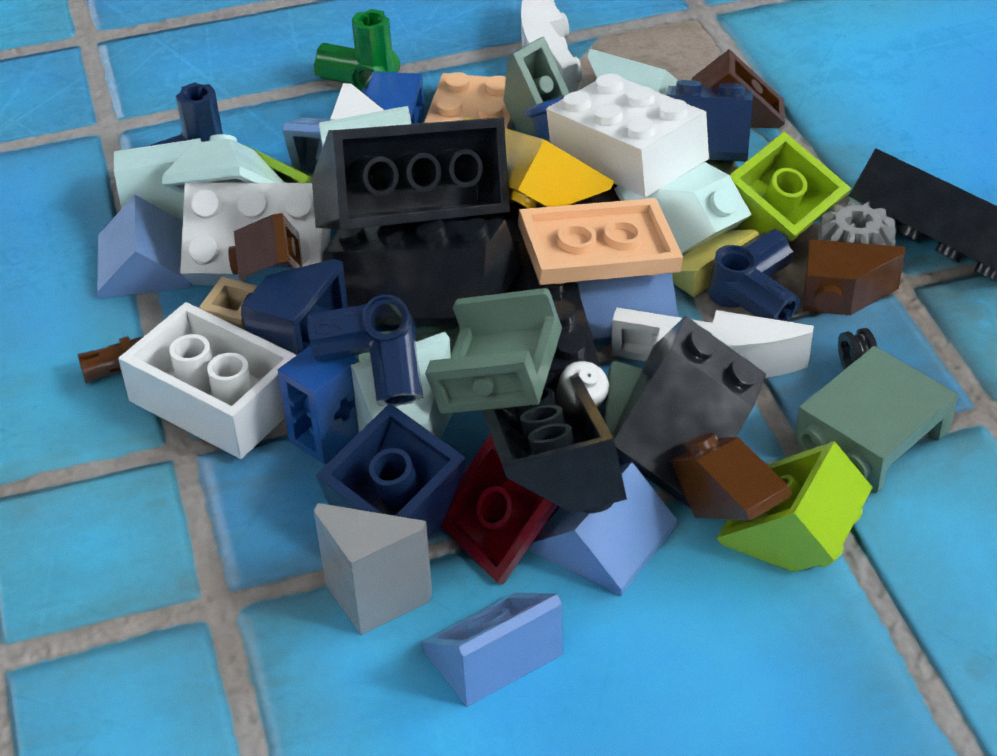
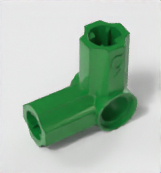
[313,9,400,92]

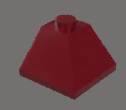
[441,435,557,584]

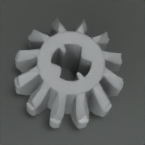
[817,200,896,246]

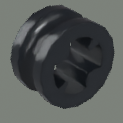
[838,328,877,370]

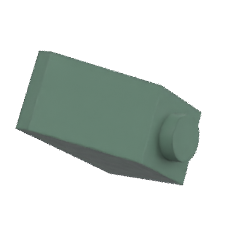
[503,36,570,136]

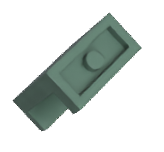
[425,288,562,414]
[795,346,958,493]

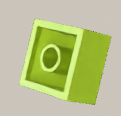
[730,131,851,241]
[717,441,873,572]

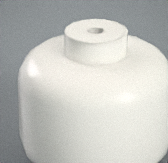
[556,361,609,417]

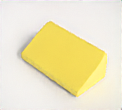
[672,229,759,297]

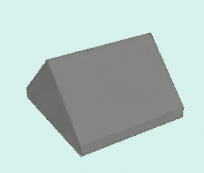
[314,503,432,635]

